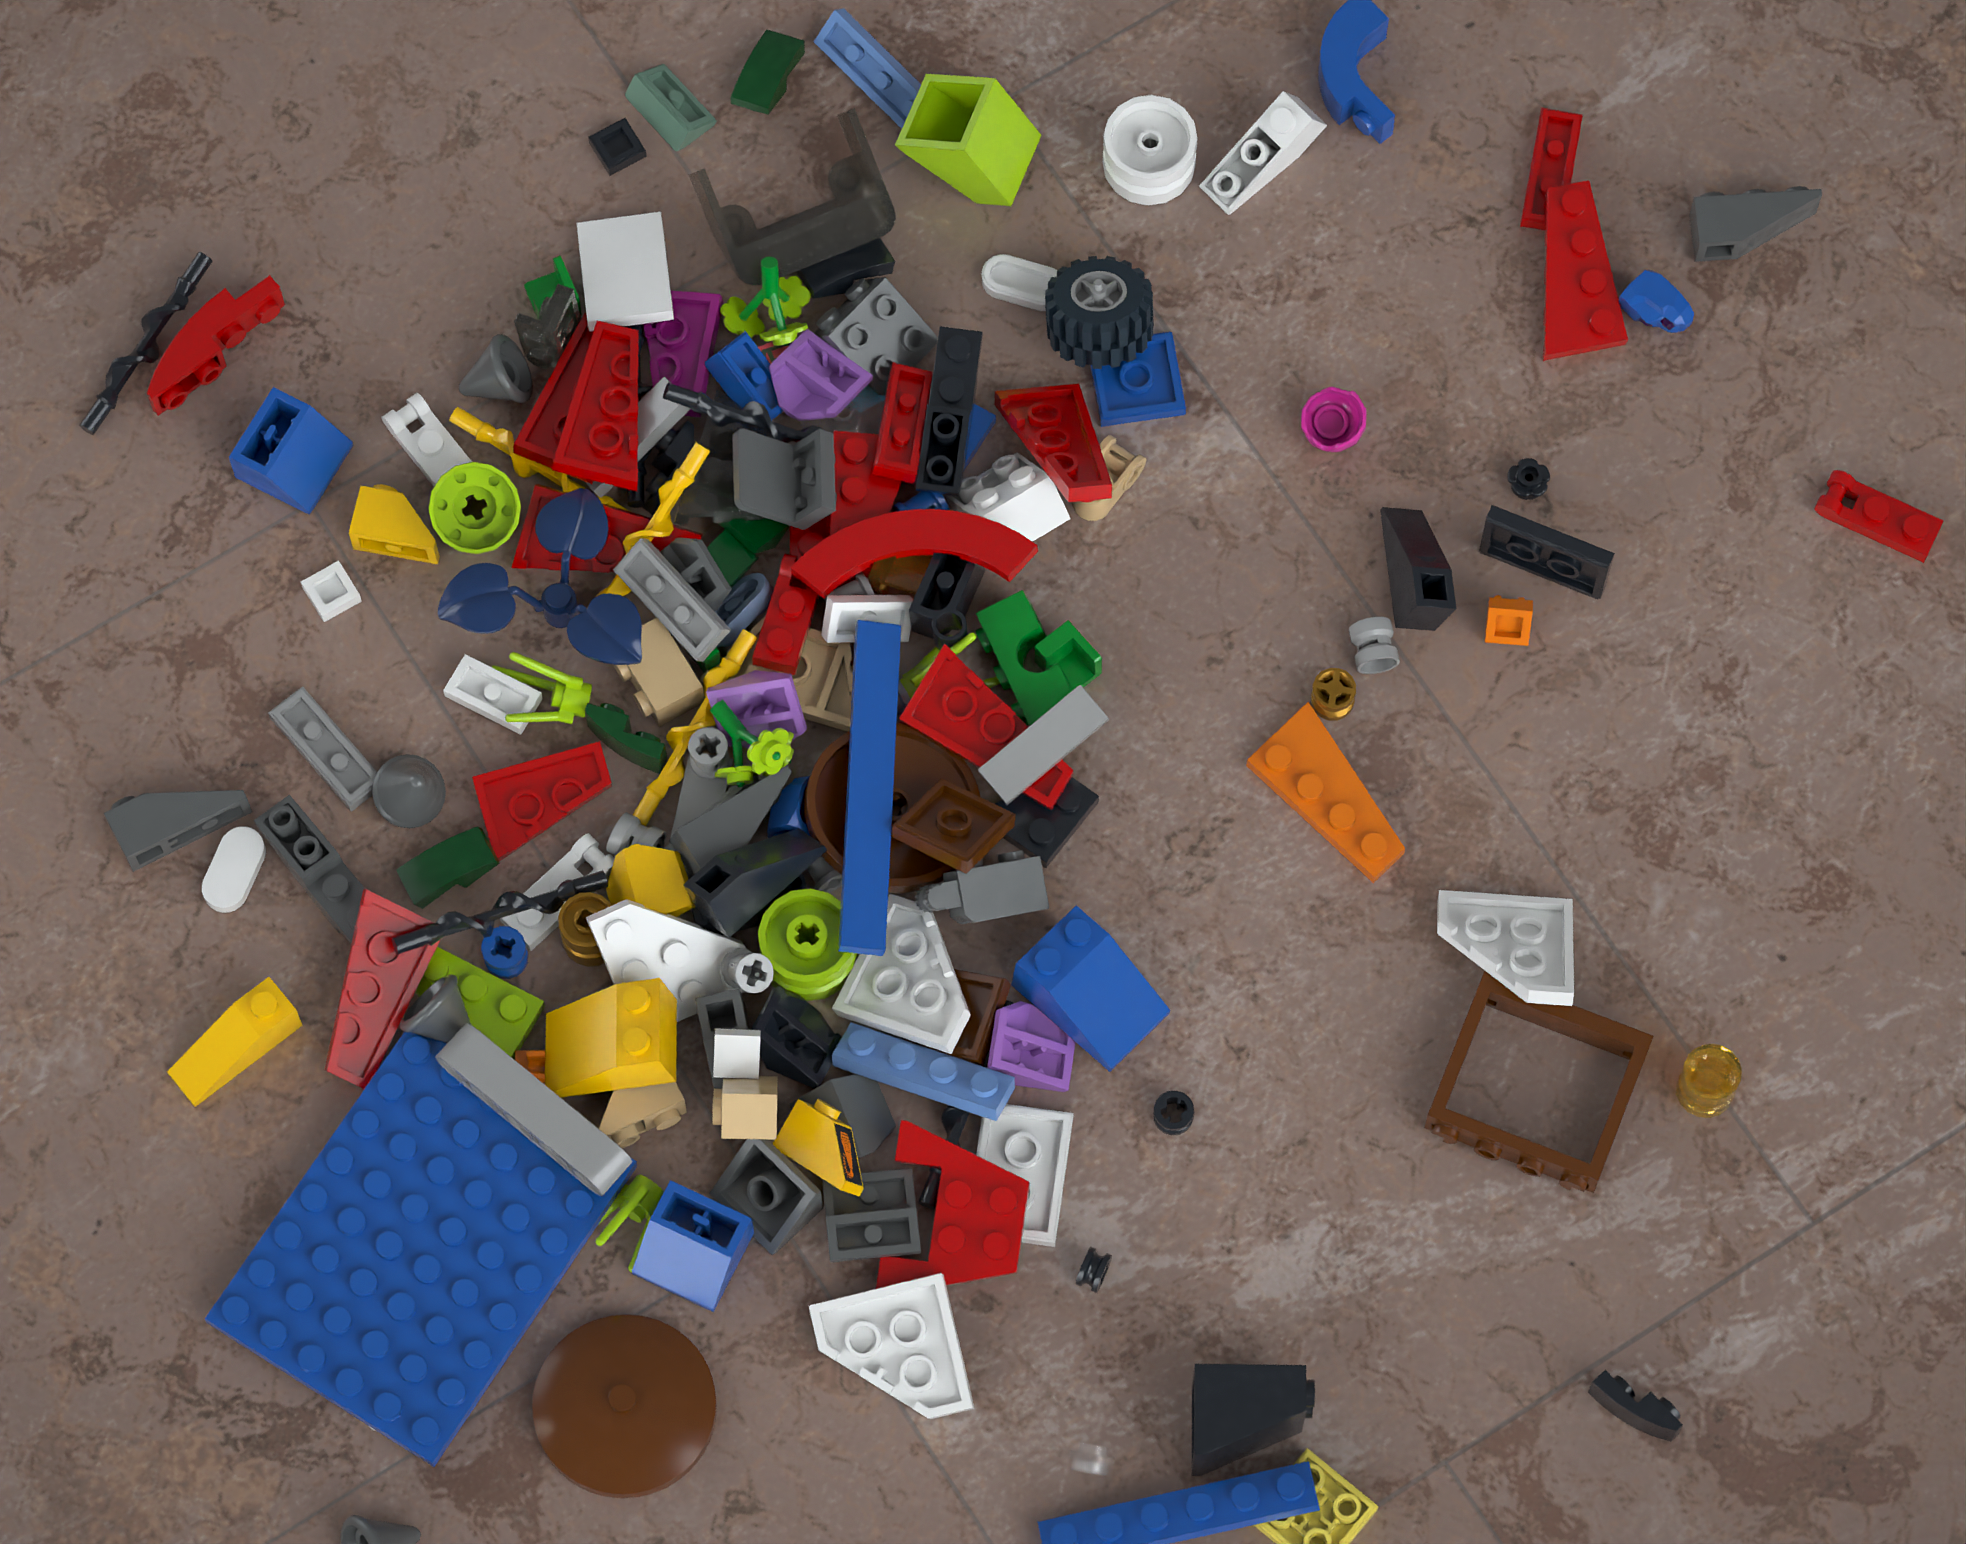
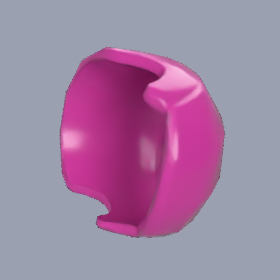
[1301,386,1367,453]

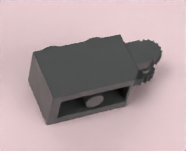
[914,850,1050,924]

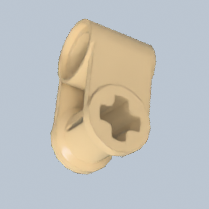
[1073,435,1146,521]

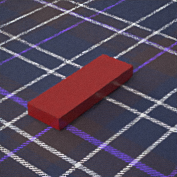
[1520,108,1583,231]
[872,362,933,484]

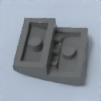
[822,1168,921,1263]

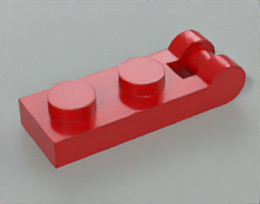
[1814,470,1944,563]
[753,553,820,675]

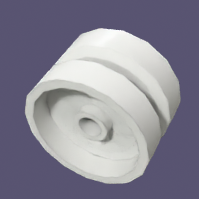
[1103,95,1197,205]

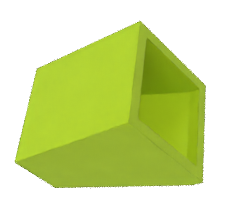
[895,74,1042,206]

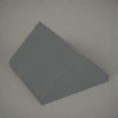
[709,1139,823,1255]

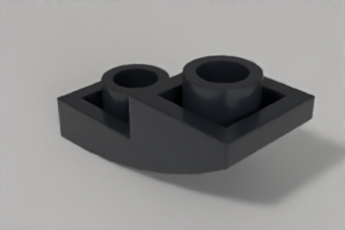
[795,233,895,299]
[642,420,694,515]
[1588,1369,1683,1442]

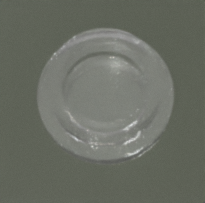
[1069,1442,1115,1476]

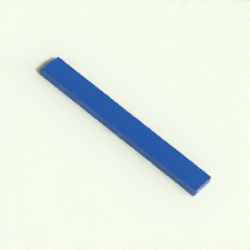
[838,620,901,956]

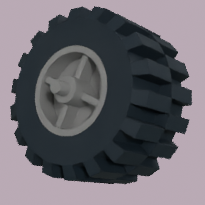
[1045,256,1154,369]

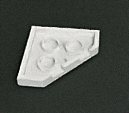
[1437,890,1574,1006]
[832,893,971,1054]
[586,899,752,1022]
[809,1273,975,1419]

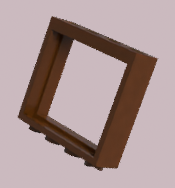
[1424,971,1653,1193]

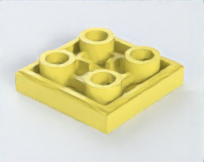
[1254,1448,1379,1544]

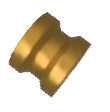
[1311,668,1356,721]

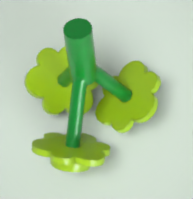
[720,257,811,346]
[710,700,794,788]

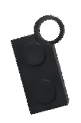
[909,553,985,651]

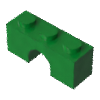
[975,590,1073,726]

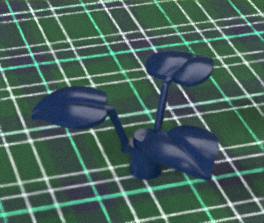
[438,488,642,665]

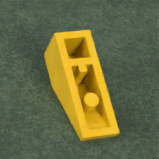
[167,977,303,1107]

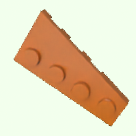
[1246,702,1405,883]

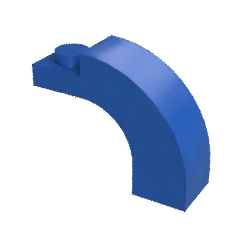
[1318,0,1395,144]

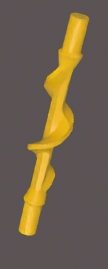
[449,407,631,512]
[596,442,710,596]
[632,629,757,827]

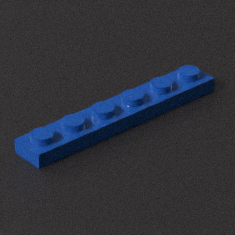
[1038,1461,1320,1544]

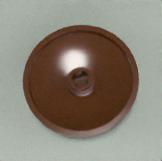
[804,723,980,893]
[532,1314,717,1498]

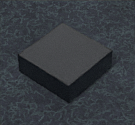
[588,118,647,176]

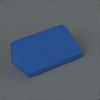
[704,331,783,430]

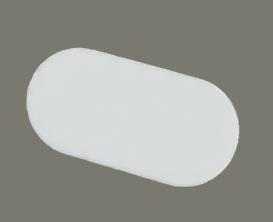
[982,254,1057,311]
[202,827,266,913]

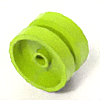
[758,888,858,1001]

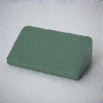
[625,64,717,151]

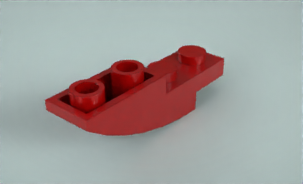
[147,275,285,416]

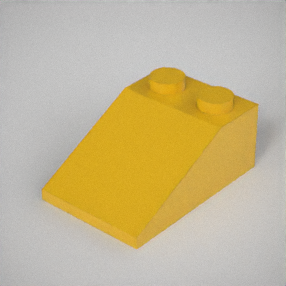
[545,978,677,1098]

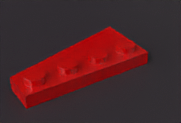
[899,643,1074,810]

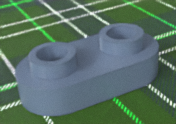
[715,573,774,647]

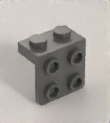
[814,277,937,395]
[732,428,837,530]

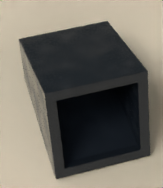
[1192,1364,1315,1476]

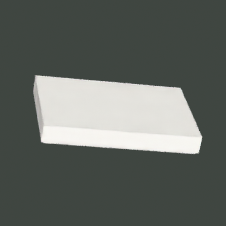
[577,212,674,331]
[976,1104,1074,1247]

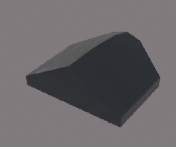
[751,986,842,1088]

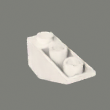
[1199,91,1327,215]

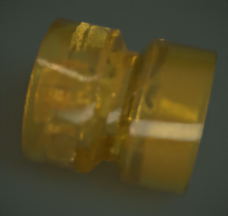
[1676,1044,1742,1118]

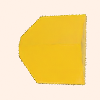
[606,844,696,917]

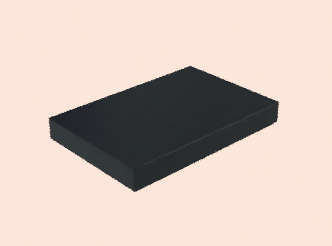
[1479,505,1615,600]

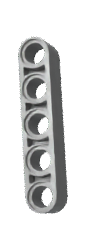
[435,1023,633,1196]

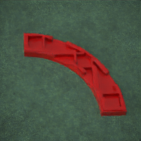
[790,509,1039,599]

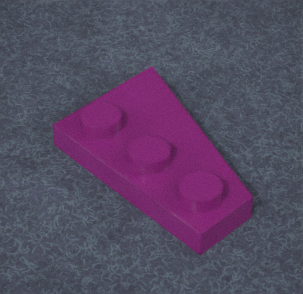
[644,290,724,418]

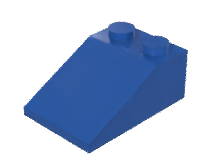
[1011,905,1170,1072]

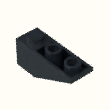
[1380,507,1457,631]
[683,828,827,938]

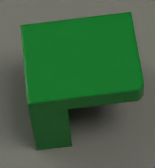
[524,255,582,330]
[1034,620,1102,690]

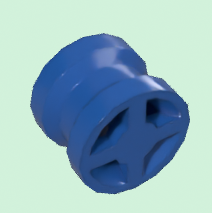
[481,926,528,979]

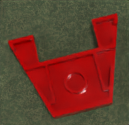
[876,1120,1030,1289]

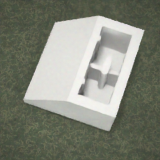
[945,453,1070,541]

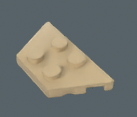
[700,617,853,732]

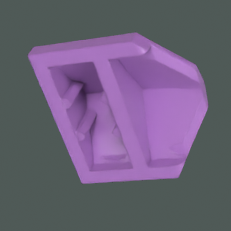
[769,329,873,421]
[706,670,807,748]
[987,1001,1075,1092]

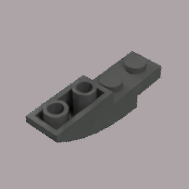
[254,795,365,944]

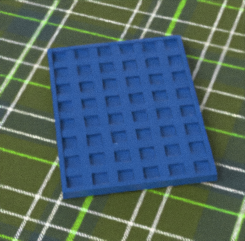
[205,1032,637,1467]

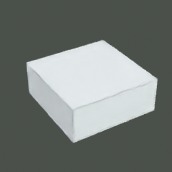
[301,561,362,622]
[713,1028,761,1079]

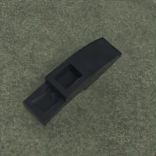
[916,326,983,496]

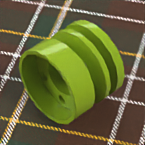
[429,462,521,554]

